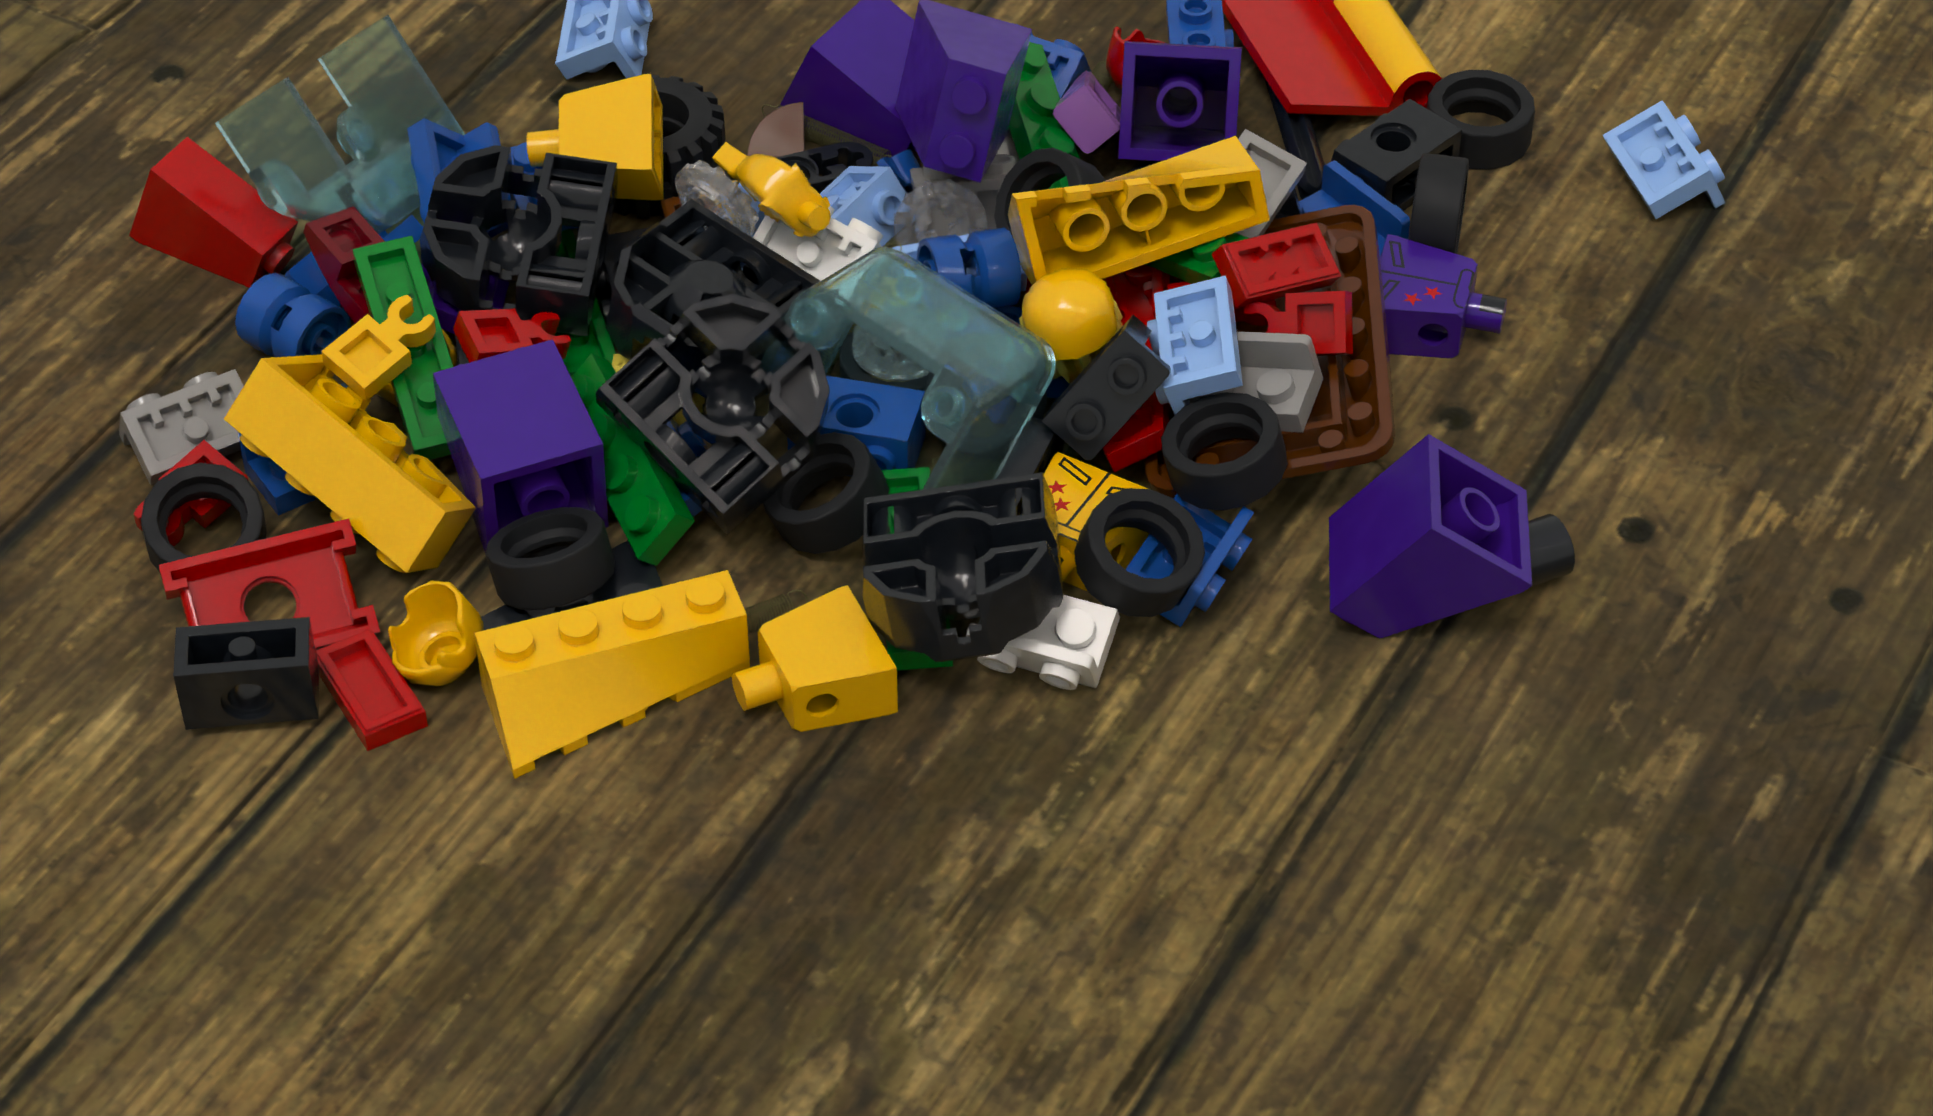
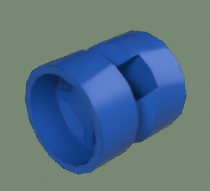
[916,227,1022,317]
[235,273,351,357]

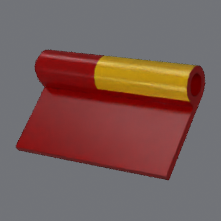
[1222,0,1442,116]

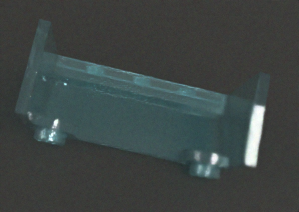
[215,15,465,234]
[760,247,1056,490]

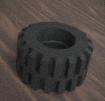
[614,75,726,219]

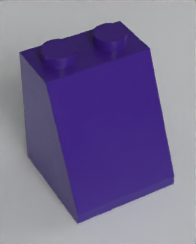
[779,0,916,158]
[895,0,1032,183]
[1118,41,1242,161]
[433,339,609,554]
[1329,434,1532,639]

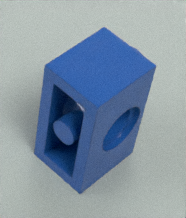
[787,376,926,477]

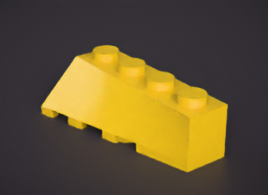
[1007,136,1270,285]
[224,354,476,573]
[474,570,750,779]

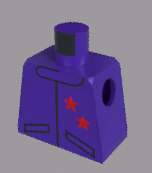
[1380,234,1507,358]

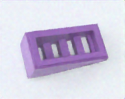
[1053,70,1121,153]

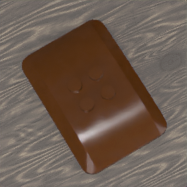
[1145,205,1395,498]

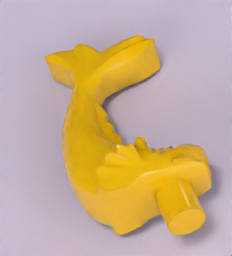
[712,142,831,237]

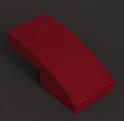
[303,206,385,324]

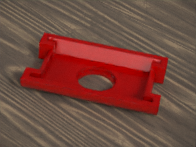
[158,518,380,649]

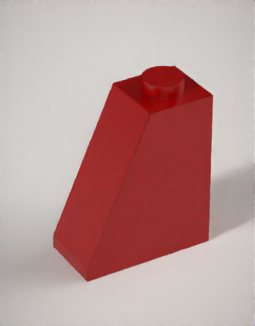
[129,137,298,288]

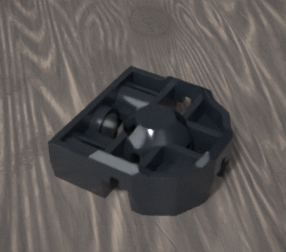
[420,145,618,337]
[606,199,834,394]
[595,294,830,535]
[863,472,1063,662]

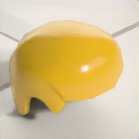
[1022,268,1118,361]
[388,580,484,686]

